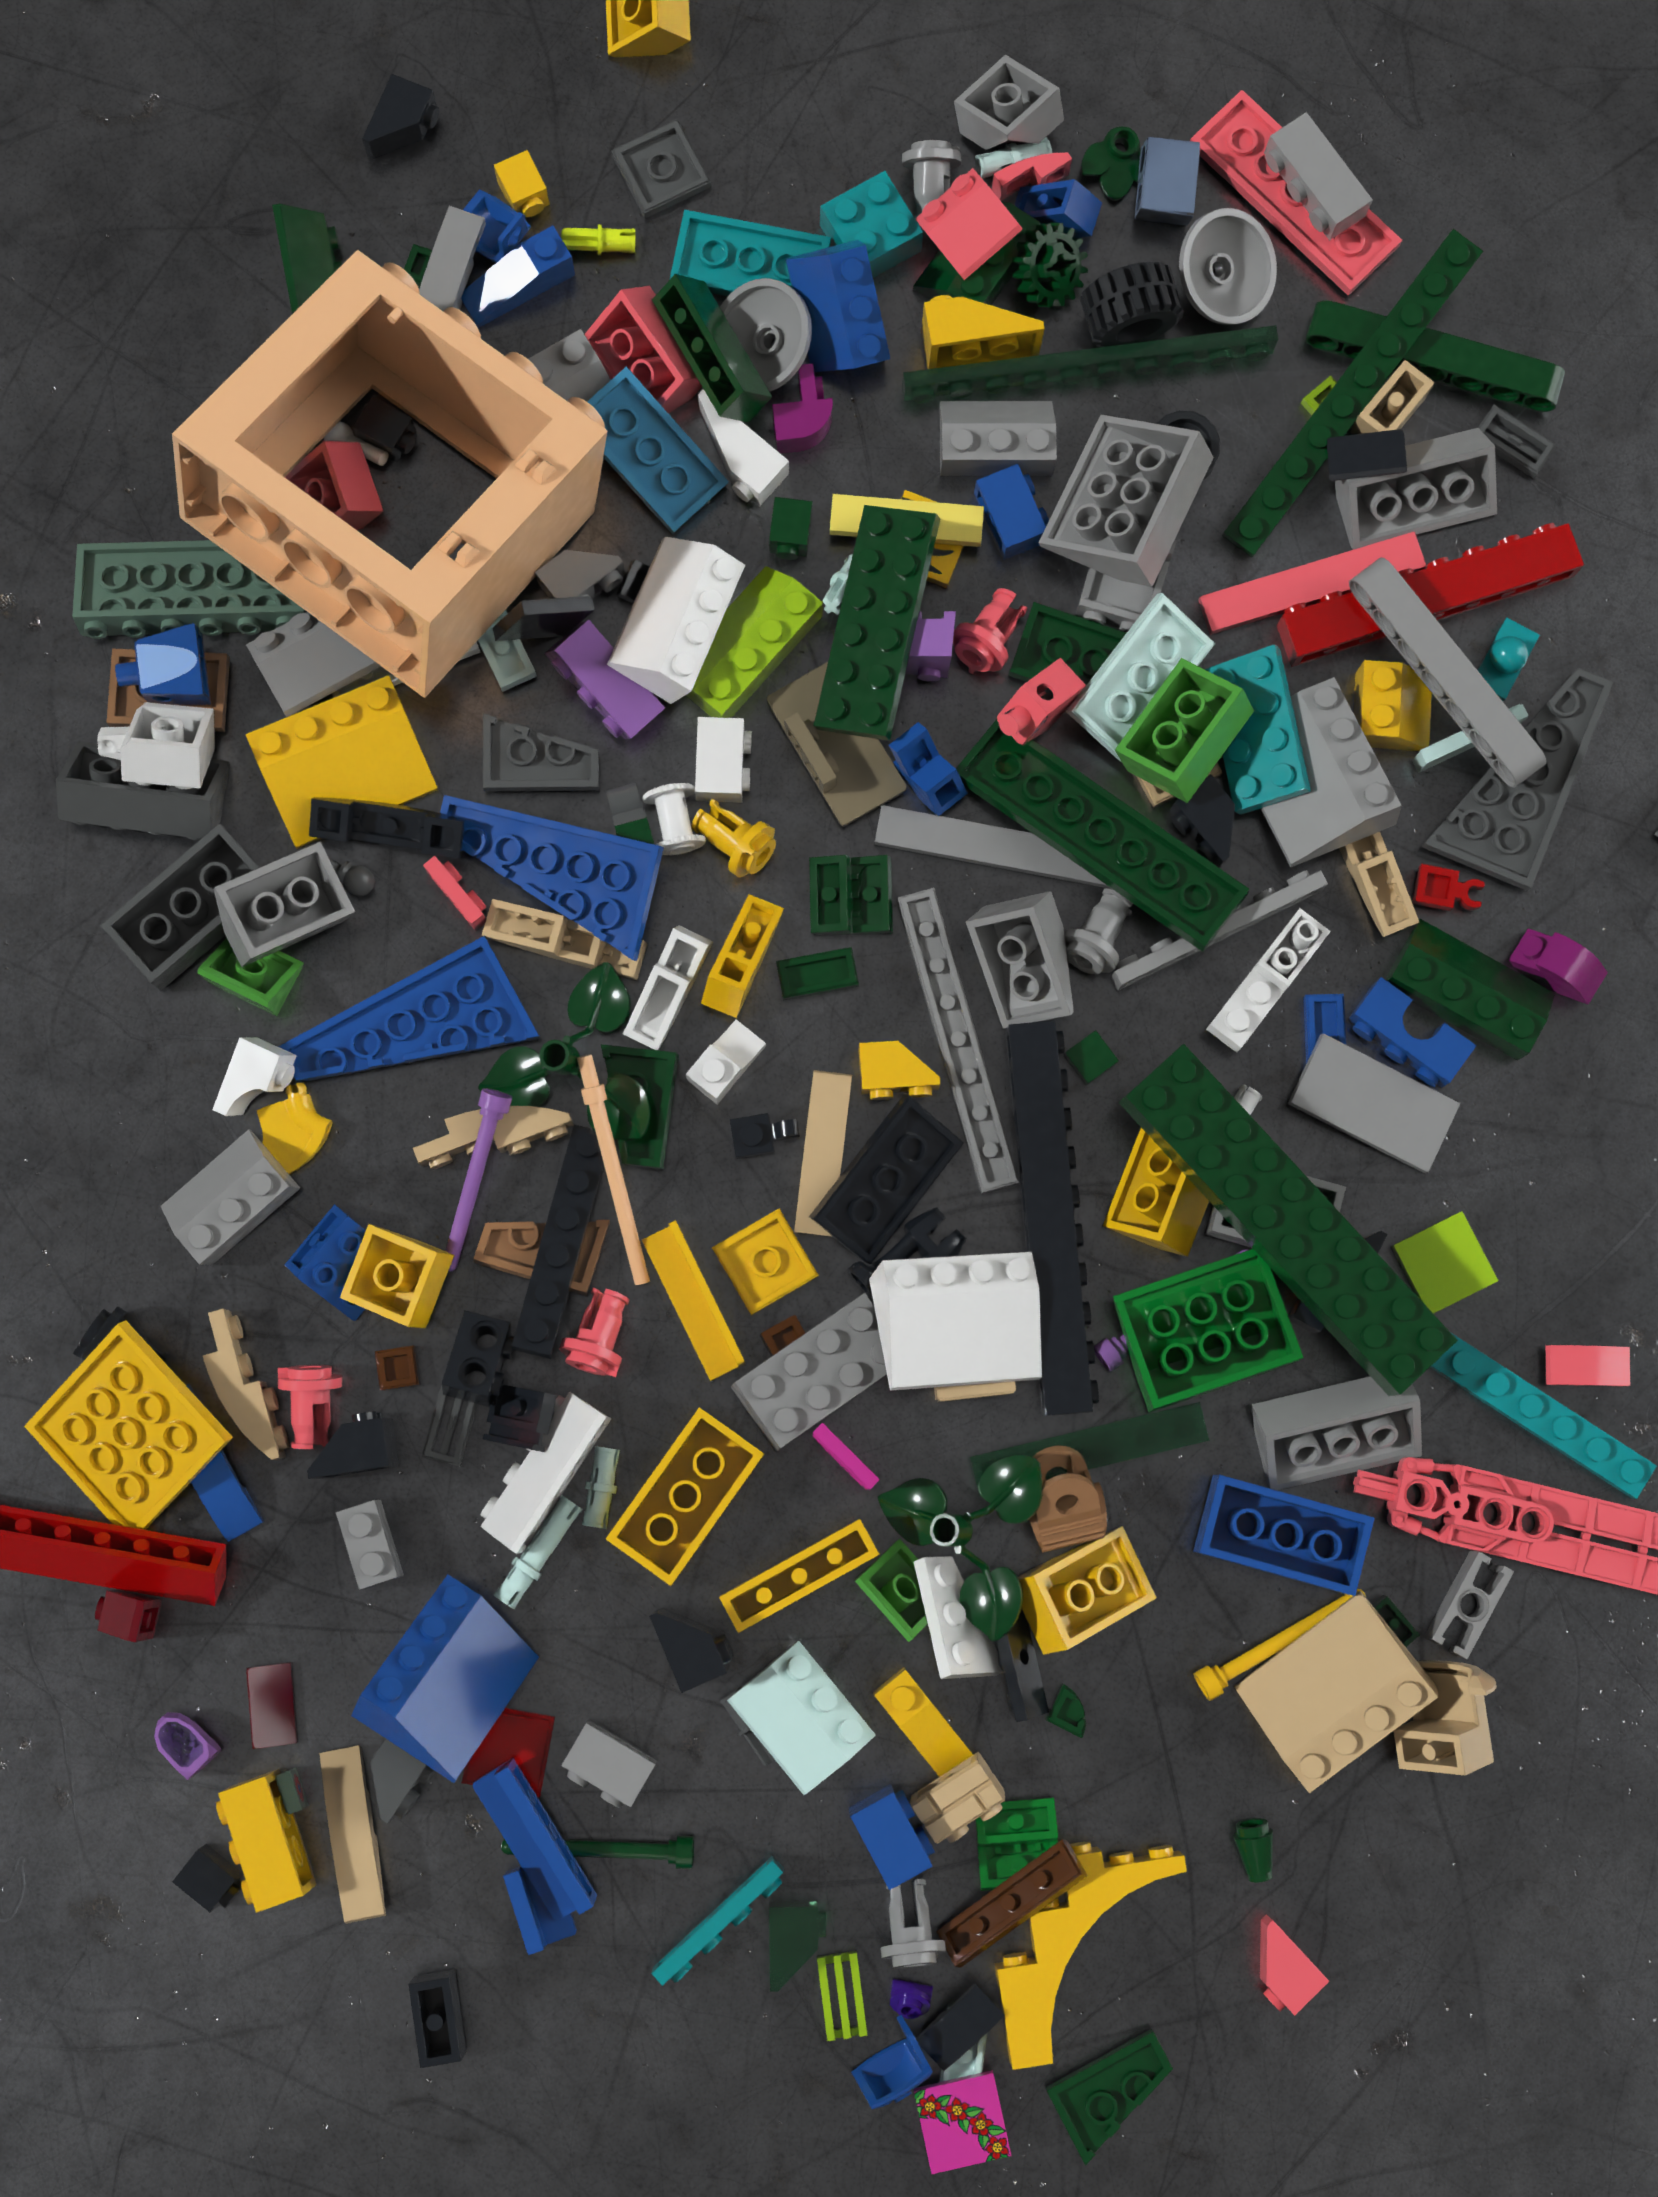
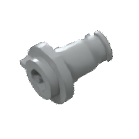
[902,140,962,218]
[1064,888,1133,975]
[880,1879,946,1969]

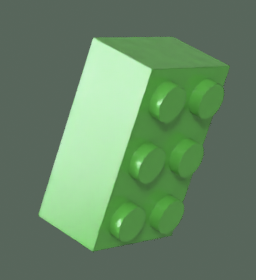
[1115,658,1254,803]

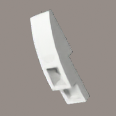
[1206,908,1331,1053]

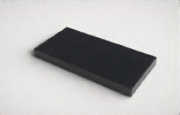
[809,1094,964,1264]

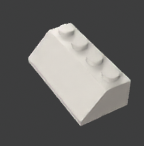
[607,537,745,704]
[480,1392,611,1554]

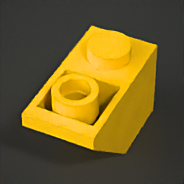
[858,1041,940,1100]

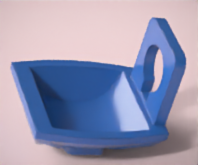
[463,189,531,263]
[851,2015,933,2109]

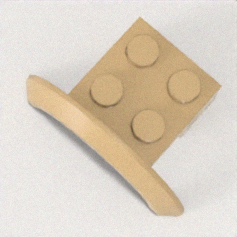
[1394,1661,1497,1776]

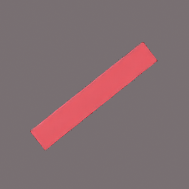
[1198,531,1426,635]

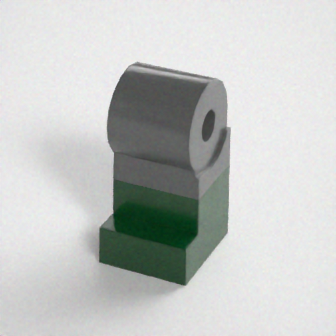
[606,782,655,845]

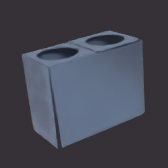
[1135,137,1200,226]

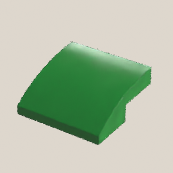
[975,1798,1058,1891]

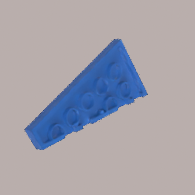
[440,795,664,961]
[278,936,541,1082]

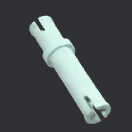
[494,1495,583,1609]

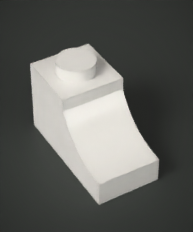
[686,1020,766,1105]
[212,1037,297,1116]

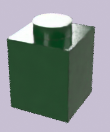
[769,497,813,560]

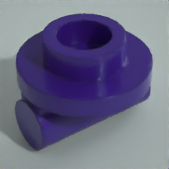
[890,1979,933,2019]

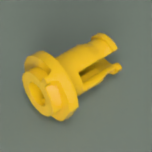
[691,799,776,877]

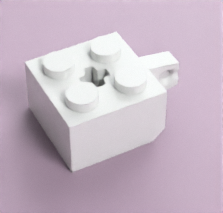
[97,702,215,789]

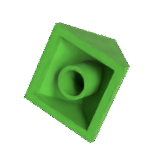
[197,938,304,1016]
[854,1538,928,1642]

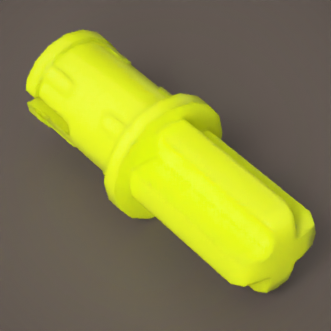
[561,224,635,255]

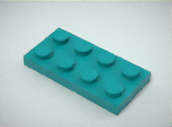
[670,209,831,296]
[1205,644,1311,815]

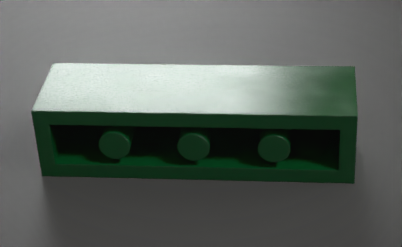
[652,274,772,422]

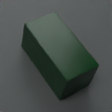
[1372,1595,1420,1647]

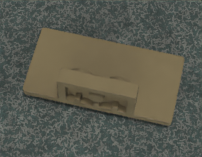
[767,662,907,827]

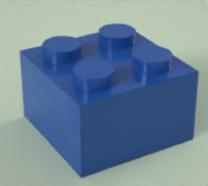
[849,1784,935,1890]

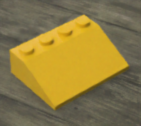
[245,675,439,849]

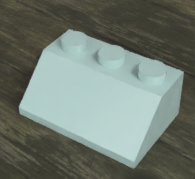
[727,1641,876,1795]

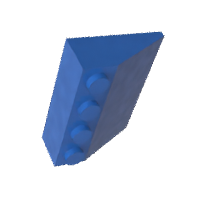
[351,1574,539,1783]

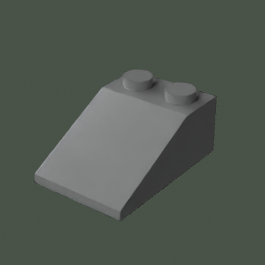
[528,329,611,460]
[966,891,1074,1029]

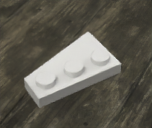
[914,1556,1004,1679]

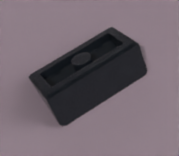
[1327,429,1407,481]

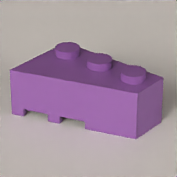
[905,611,956,681]
[544,619,665,739]

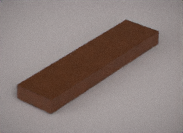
[936,1839,1088,1968]

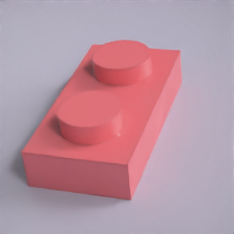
[423,856,487,931]

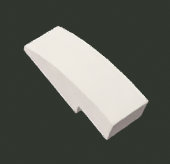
[623,925,713,1050]

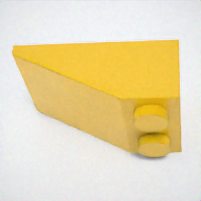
[921,295,1045,375]
[1018,1526,1157,1655]

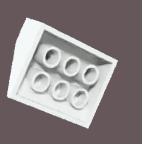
[869,1252,1042,1391]

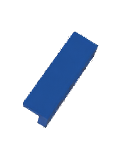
[472,1758,597,1921]

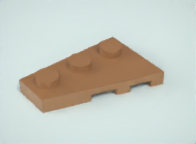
[473,1220,610,1296]

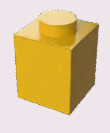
[494,150,550,217]

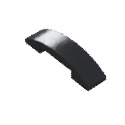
[309,797,464,859]

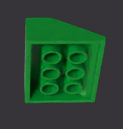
[1113,1249,1304,1413]

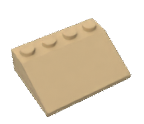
[1234,1591,1438,1793]

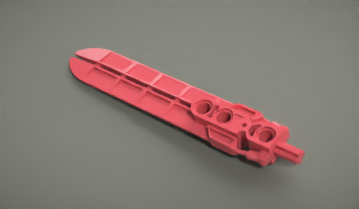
[1353,1457,1658,1595]

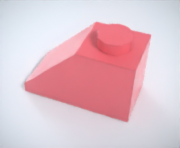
[1260,1914,1330,2016]

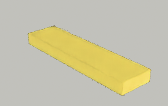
[830,494,984,547]

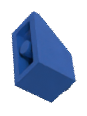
[1015,179,1102,238]

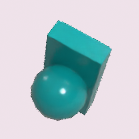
[1477,617,1540,702]

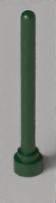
[501,1836,694,1869]

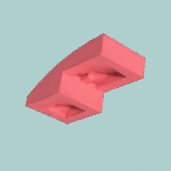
[991,152,1072,201]
[1545,1345,1630,1387]

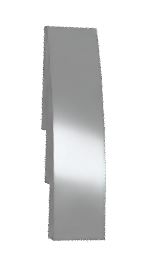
[419,205,486,311]

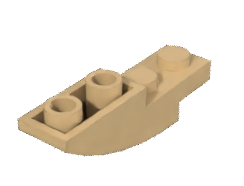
[413,1106,574,1169]
[203,1309,289,1460]

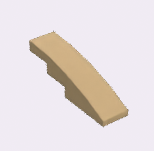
[1339,832,1419,937]
[482,899,648,980]
[794,1070,852,1236]
[319,1745,386,1924]

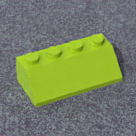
[686,566,823,718]

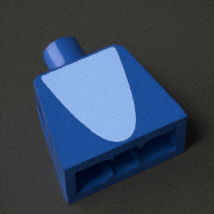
[115,623,211,705]

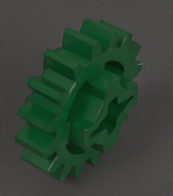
[1013,223,1088,307]

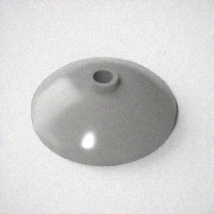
[1179,208,1277,325]
[720,278,812,392]

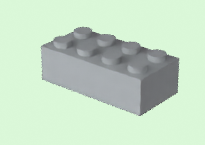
[731,1293,887,1452]

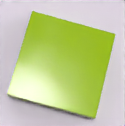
[1391,1211,1498,1313]

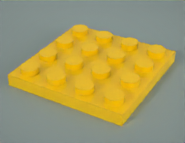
[24,1320,233,1530]

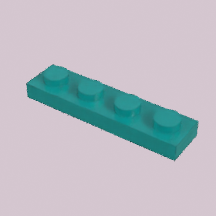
[651,1856,783,1986]

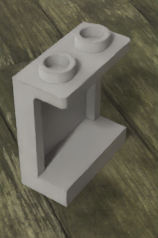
[1075,540,1177,633]

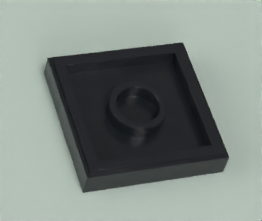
[492,596,595,641]

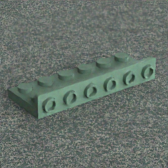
[72,540,306,639]

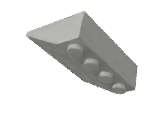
[1038,414,1214,587]
[1261,677,1402,867]

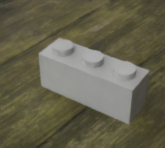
[1264,112,1373,241]

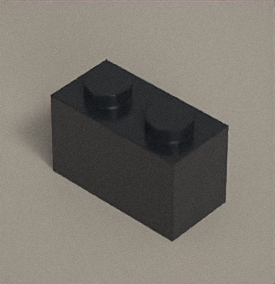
[408,1969,467,2068]

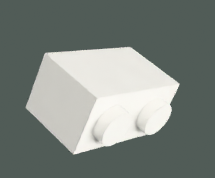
[695,717,752,803]

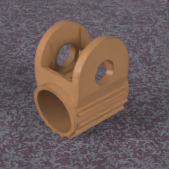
[1029,1446,1107,1553]

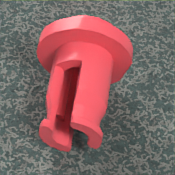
[953,588,1028,674]
[559,1288,630,1378]
[278,1365,342,1449]

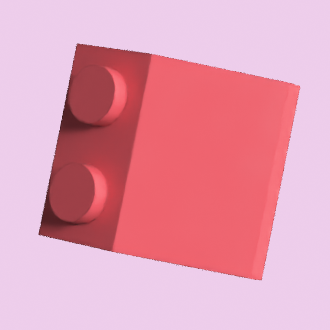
[915,168,1023,280]
[285,441,383,530]

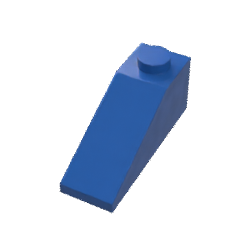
[461,225,575,328]

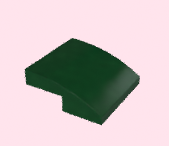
[809,855,893,935]

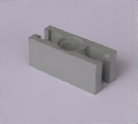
[1424,1551,1514,1659]

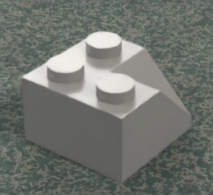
[954,55,1064,150]

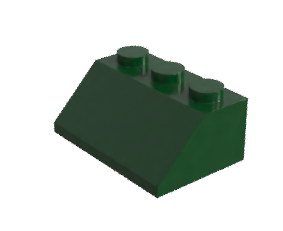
[913,201,1040,305]
[272,203,342,313]

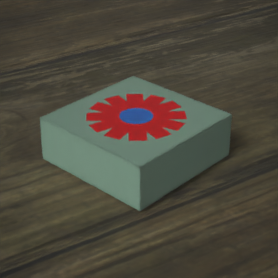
[275,1767,309,1815]

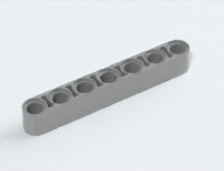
[1349,557,1546,788]

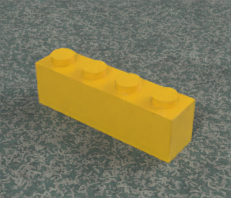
[719,1519,880,1633]

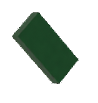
[776,947,859,1001]

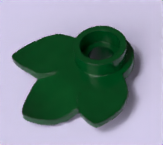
[1081,127,1141,201]

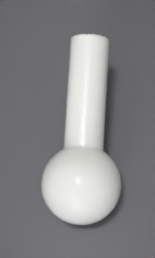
[324,421,388,466]

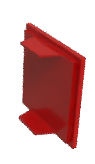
[461,1708,555,1797]

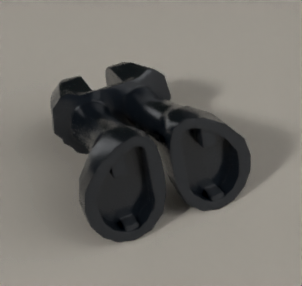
[848,1207,967,1296]

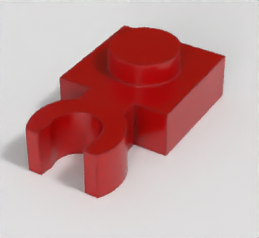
[1412,864,1485,911]

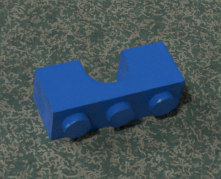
[1347,977,1477,1088]

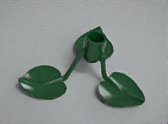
[478,962,650,1140]
[878,1455,1043,1641]

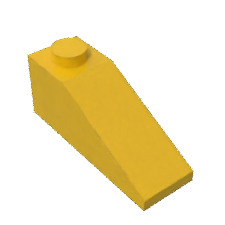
[701,894,784,1018]
[873,1667,973,1777]

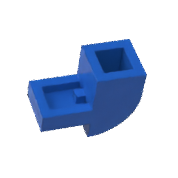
[889,722,968,816]

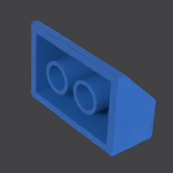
[785,240,891,372]

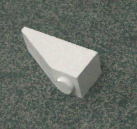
[698,390,789,507]

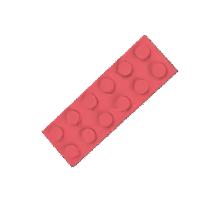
[1190,90,1402,296]

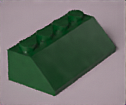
[1385,919,1555,1061]

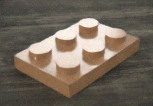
[107,649,230,732]

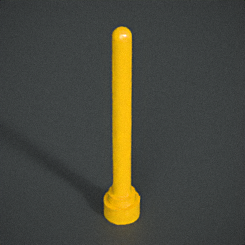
[1193,1589,1366,1701]

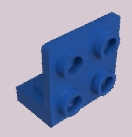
[284,1204,366,1321]

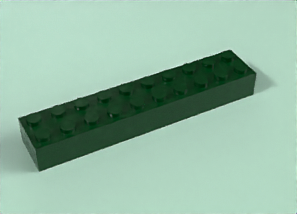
[1118,1044,1458,1396]

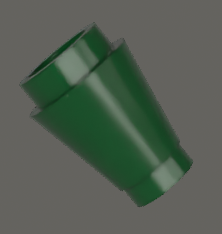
[1233,1818,1273,1883]

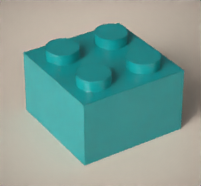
[820,171,923,278]

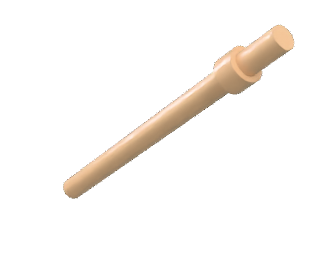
[577,1054,650,1285]

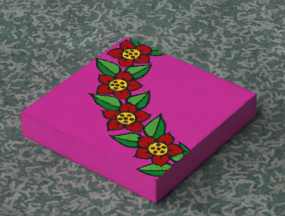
[913,2070,1012,2174]

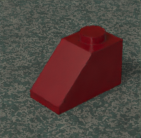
[95,1589,162,1642]

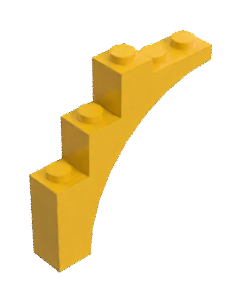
[994,1842,1187,2070]

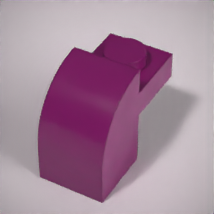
[772,364,833,454]
[1509,928,1608,1005]

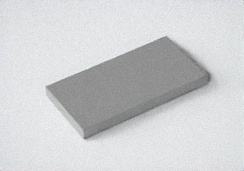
[1288,1034,1461,1173]

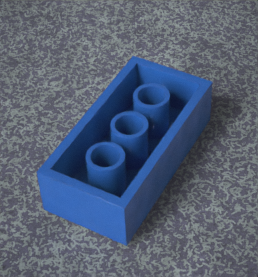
[1193,1475,1375,1596]

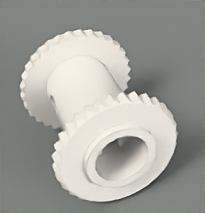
[642,783,706,855]

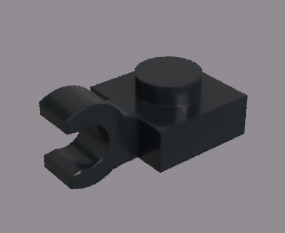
[730,1113,800,1159]

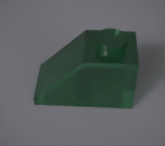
[769,1901,826,1992]

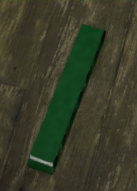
[1306,300,1565,412]

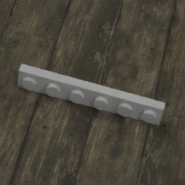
[1110,870,1328,991]

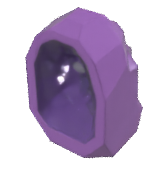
[154,1712,222,1780]

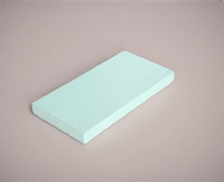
[1066,593,1216,761]

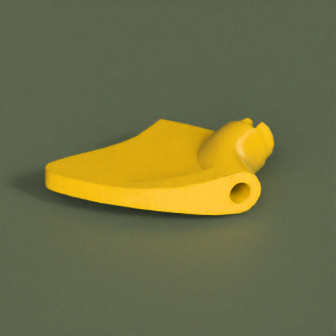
[256,1082,332,1175]

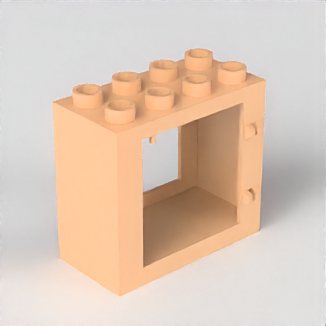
[172,250,608,698]

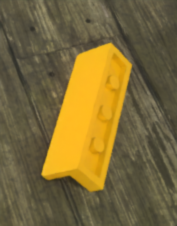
[642,1220,746,1381]

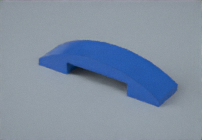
[186,1384,264,1542]

